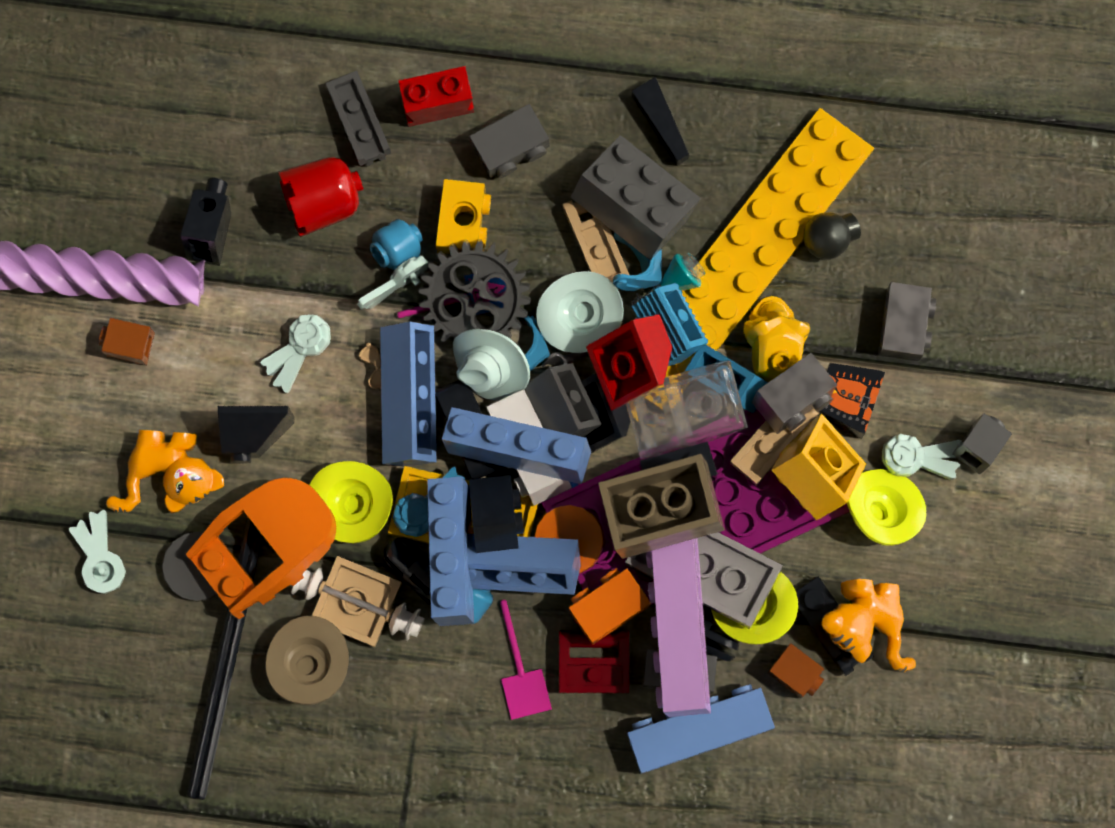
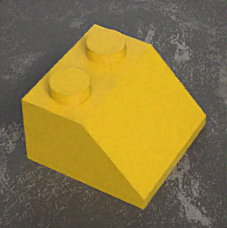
[772,414,866,520]

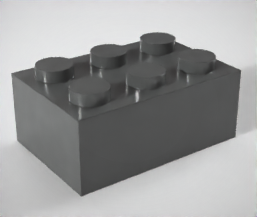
[571,135,701,261]

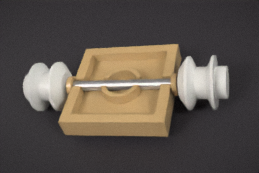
[289,556,424,647]

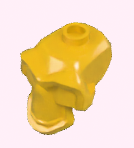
[744,296,810,382]

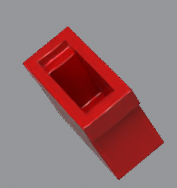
[398,66,474,127]

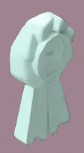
[357,255,429,310]
[260,315,331,393]
[882,434,961,480]
[69,510,126,594]

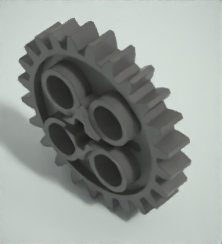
[419,239,531,342]

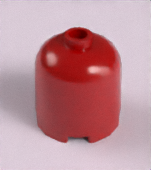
[278,157,364,237]

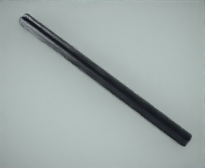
[186,516,263,800]

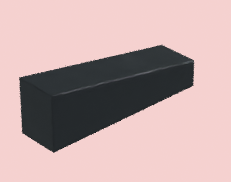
[632,77,689,166]

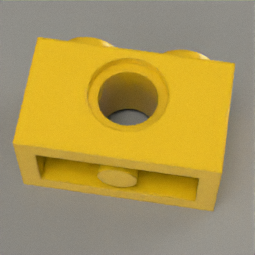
[436,179,491,254]

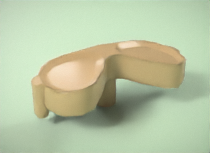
[359,343,381,389]

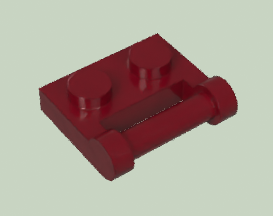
[559,630,629,694]

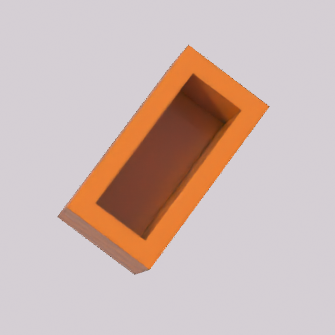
[569,568,651,645]

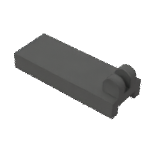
[326,71,391,166]

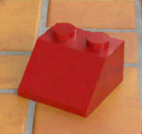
[586,314,673,411]

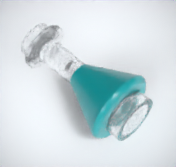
[631,253,705,305]

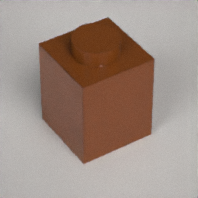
[99,318,155,366]
[768,643,824,699]

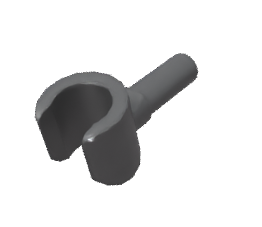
[541,352,589,367]

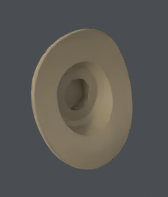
[266,616,349,705]

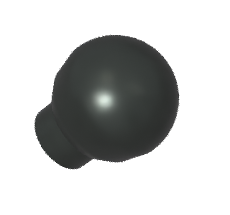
[803,212,861,260]

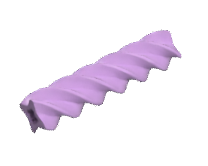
[0,241,205,307]

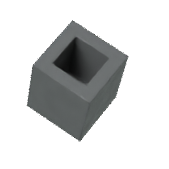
[952,413,1012,474]

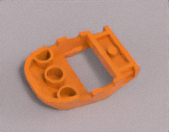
[186,478,336,619]

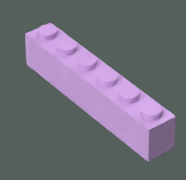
[646,538,711,717]

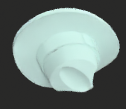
[536,271,624,353]
[453,329,530,401]

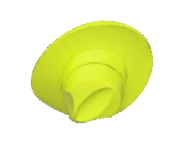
[309,461,393,543]
[847,469,926,546]
[711,572,798,645]

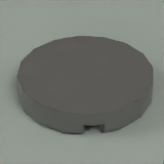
[162,532,218,602]

